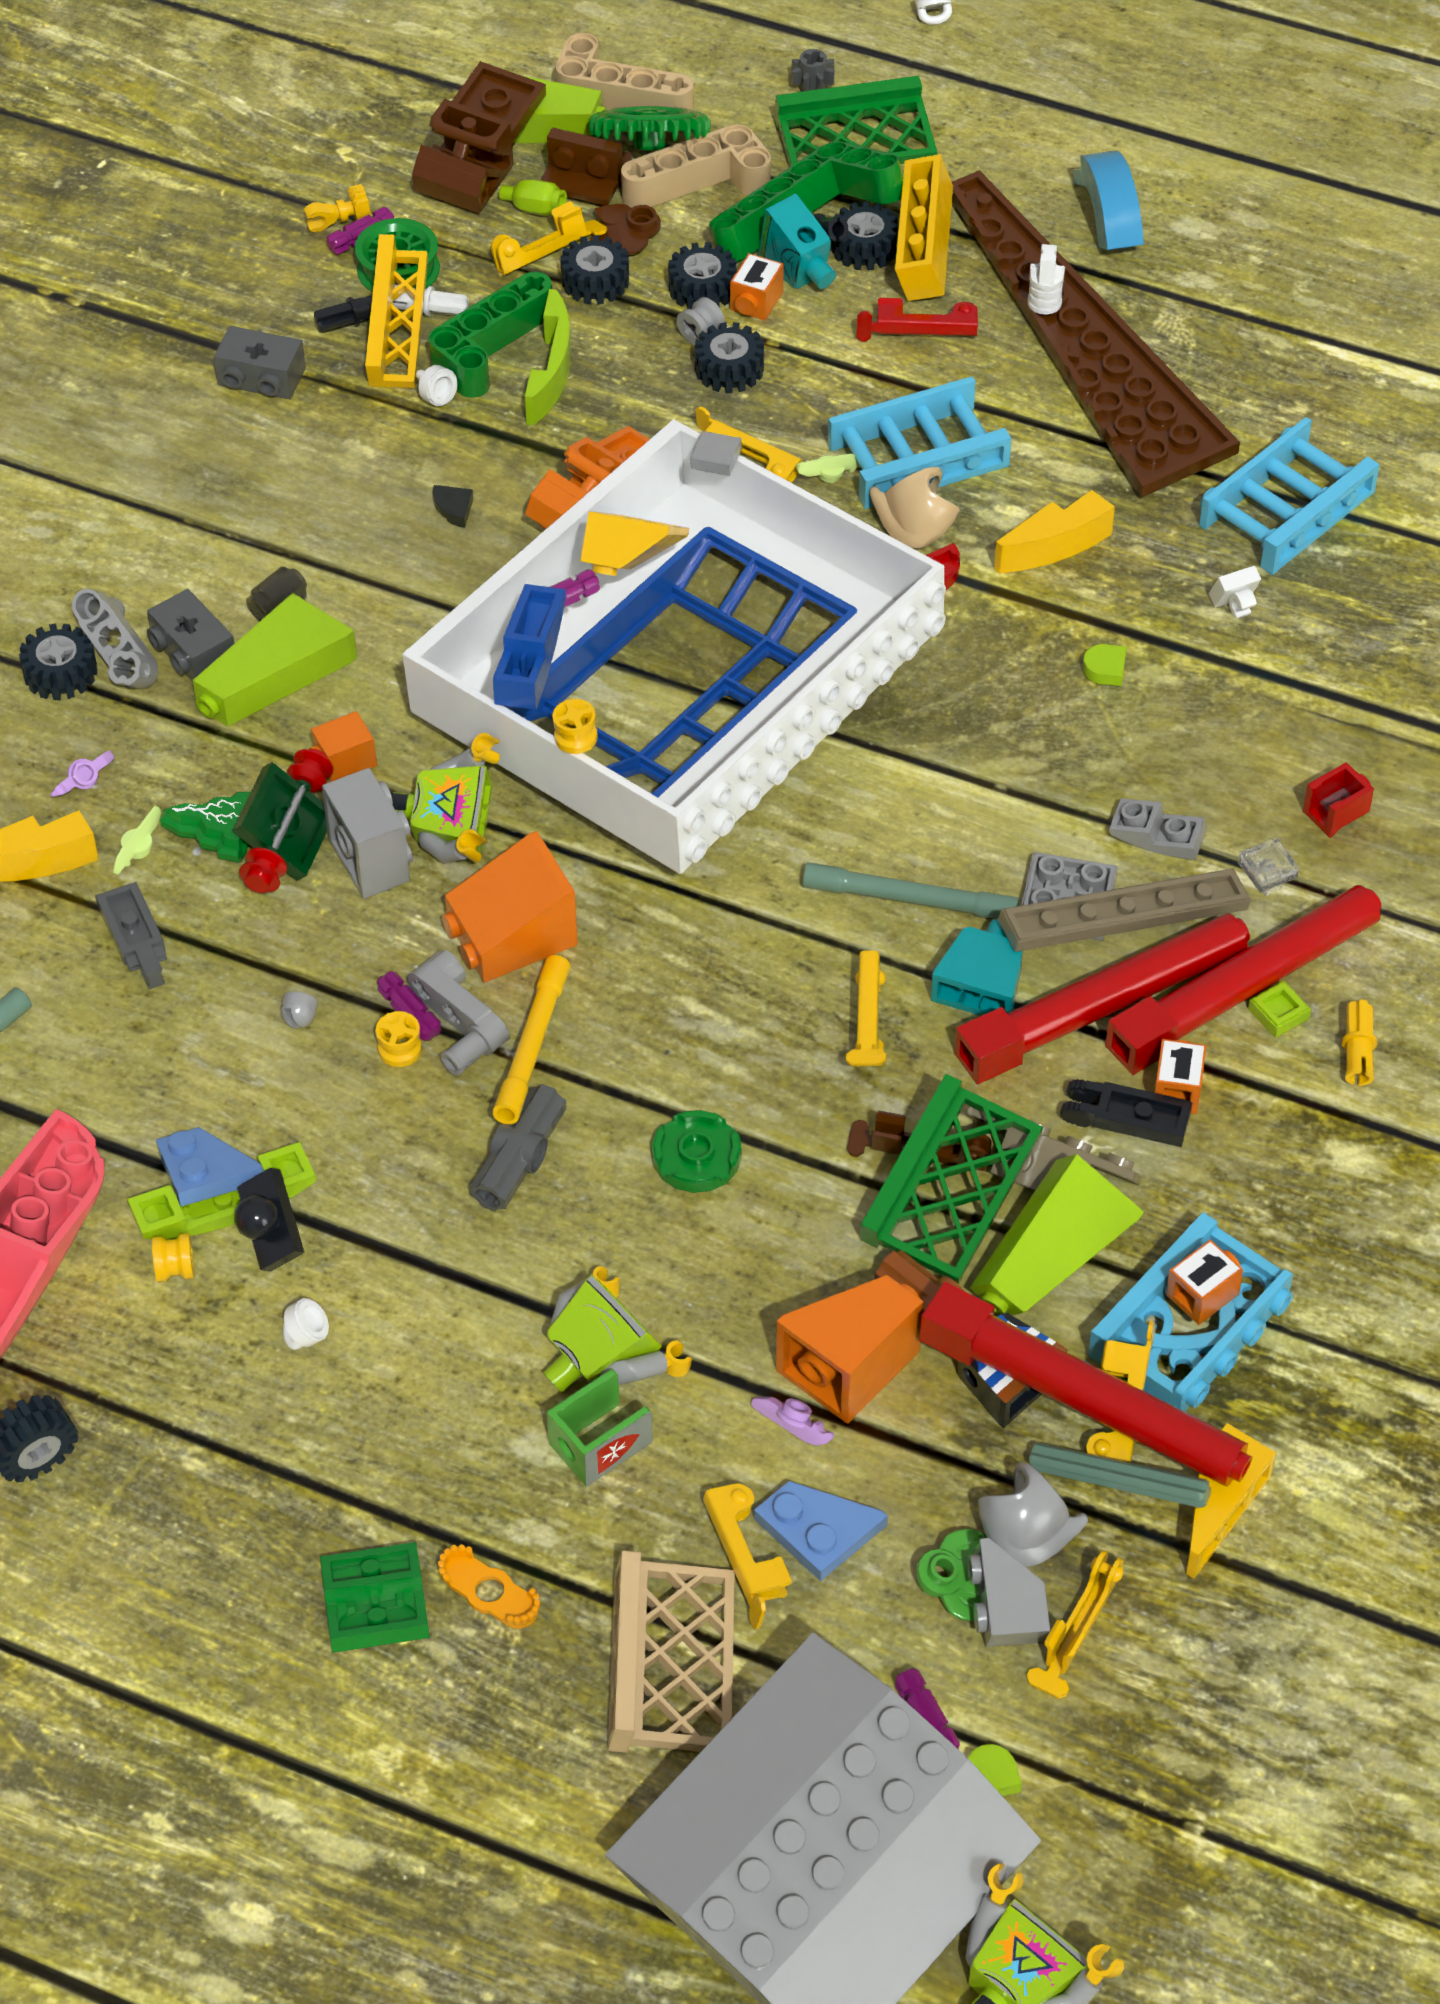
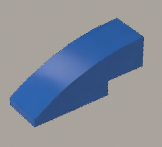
[493,584,566,710]

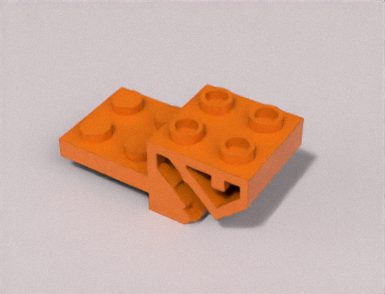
[525,426,650,530]

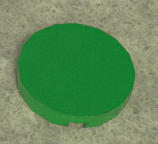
[652,1110,742,1193]

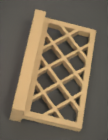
[608,1551,735,1753]

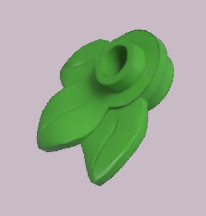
[916,1529,985,1622]

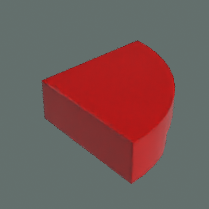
[926,543,960,590]

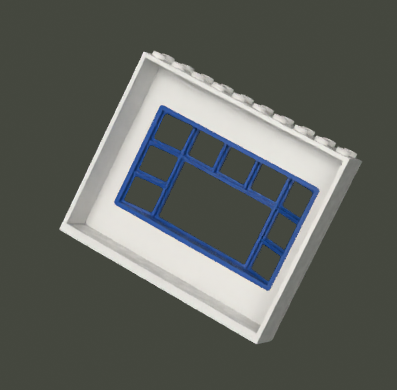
[402,419,946,874]

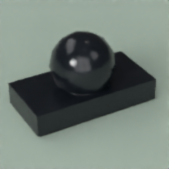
[234,1168,305,1272]

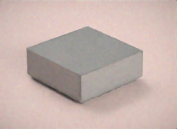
[690,431,742,476]

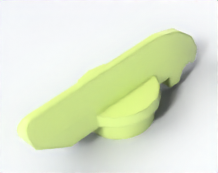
[796,453,860,483]
[113,806,162,875]

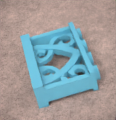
[1088,1212,1293,1411]

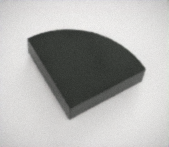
[433,485,473,528]

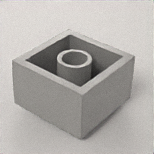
[322,768,413,899]

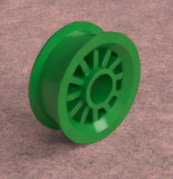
[355,218,440,292]

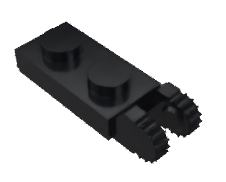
[1060,1079,1193,1147]

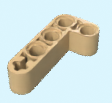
[556,33,694,111]
[621,124,771,208]

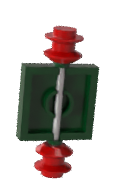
[232,749,334,893]

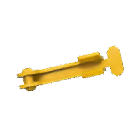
[491,201,607,275]
[695,406,803,483]
[846,950,886,1067]
[1086,1321,1156,1463]
[703,1484,792,1629]
[1026,1550,1124,1699]

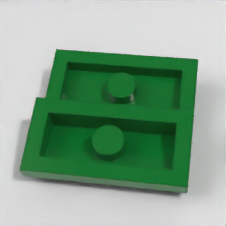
[320,1542,430,1653]

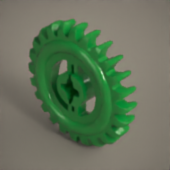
[589,106,711,150]

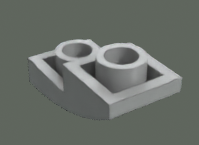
[1109,798,1207,860]

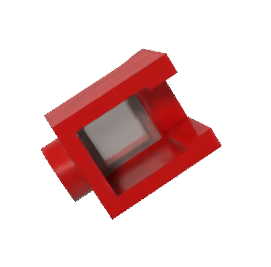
[1303,762,1374,838]

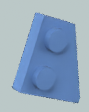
[156,1127,263,1206]
[754,1481,888,1581]

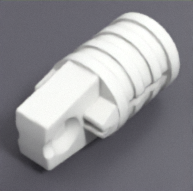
[1027,244,1065,315]

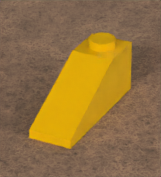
[1186,1423,1276,1579]

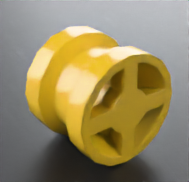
[552,699,598,754]
[375,1011,422,1067]
[152,1233,195,1283]

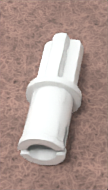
[393,284,469,317]

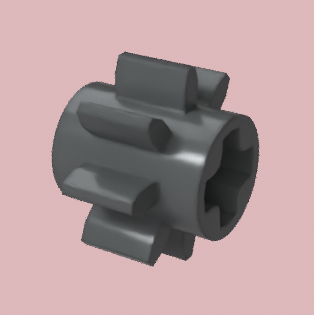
[792,49,835,92]

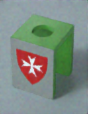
[546,1369,653,1487]

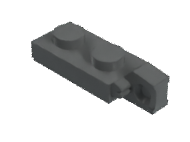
[95,882,167,990]

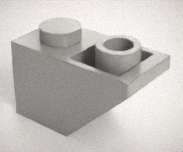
[968,1538,1050,1647]

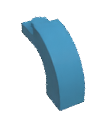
[1073,150,1144,250]

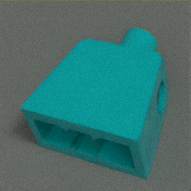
[931,919,1023,1016]

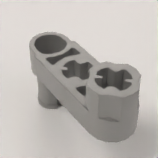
[72,589,158,689]
[407,950,510,1076]

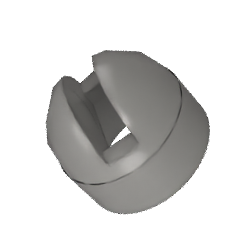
[281,992,318,1028]

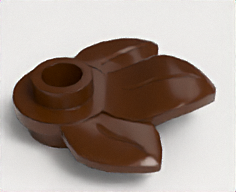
[590,204,661,255]

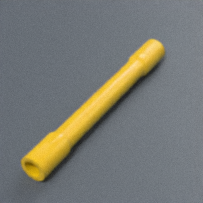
[493,955,570,1125]

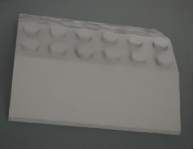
[604,1632,1042,2004]

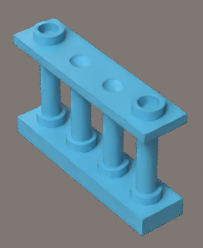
[828,376,1011,509]
[1199,417,1380,575]

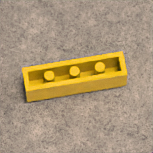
[895,154,953,301]

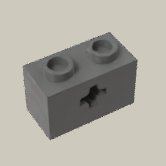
[214,326,306,400]
[147,588,235,682]

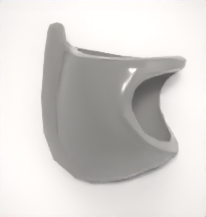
[978,1462,1089,1567]

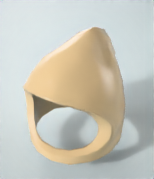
[870,467,960,549]

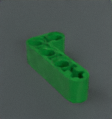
[428,272,552,398]

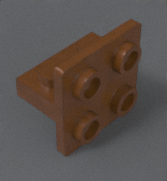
[541,127,632,206]

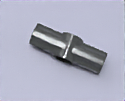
[470,1084,567,1212]

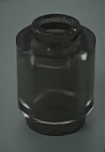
[246,566,307,622]

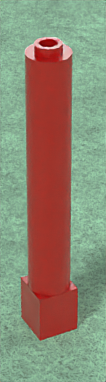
[1105,885,1381,1076]
[954,913,1250,1085]
[920,1282,1253,1487]

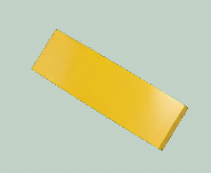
[994,490,1115,574]
[0,810,99,882]

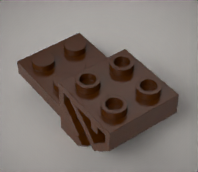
[412,61,546,214]

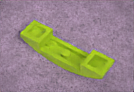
[525,289,571,425]
[127,1142,316,1239]

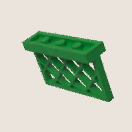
[774,75,937,167]
[861,1074,1043,1284]

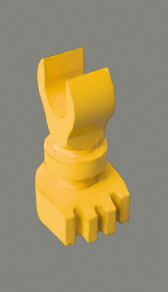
[304,184,371,232]

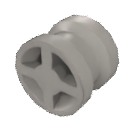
[676,297,725,345]

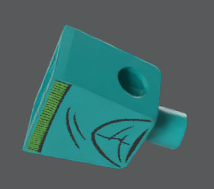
[758,193,836,289]

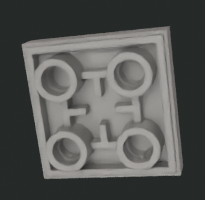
[1021,852,1118,941]

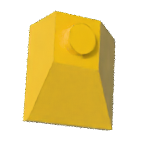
[580,511,690,576]

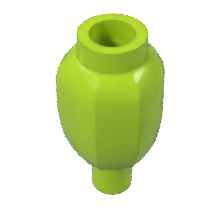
[499,179,567,217]

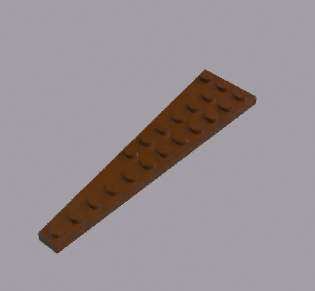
[952,170,1240,498]

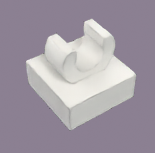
[1209,566,1261,619]

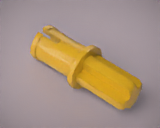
[1342,999,1378,1086]

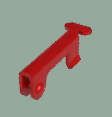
[856,298,978,342]

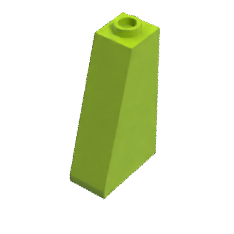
[513,76,607,143]
[193,593,357,727]
[970,1154,1144,1316]

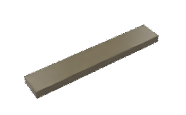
[998,868,1251,952]

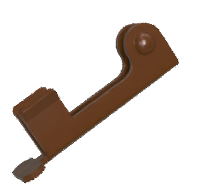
[847,1110,992,1172]

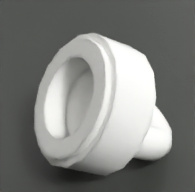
[915,0,952,25]
[416,365,458,406]
[283,1298,329,1350]

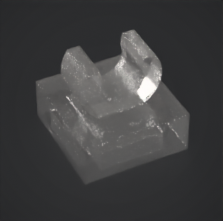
[1238,837,1299,896]

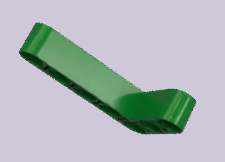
[709,141,903,261]

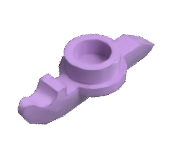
[50,750,115,797]
[751,1397,834,1446]

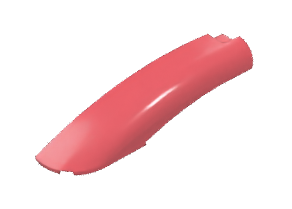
[0,1109,104,1360]

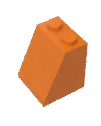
[442,831,578,983]
[776,1275,923,1424]

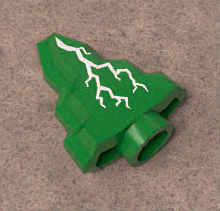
[160,792,250,863]

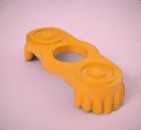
[438,1544,540,1629]

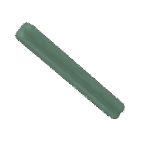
[1028,1443,1211,1508]

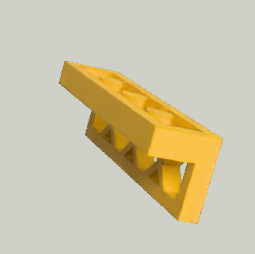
[365,234,428,388]

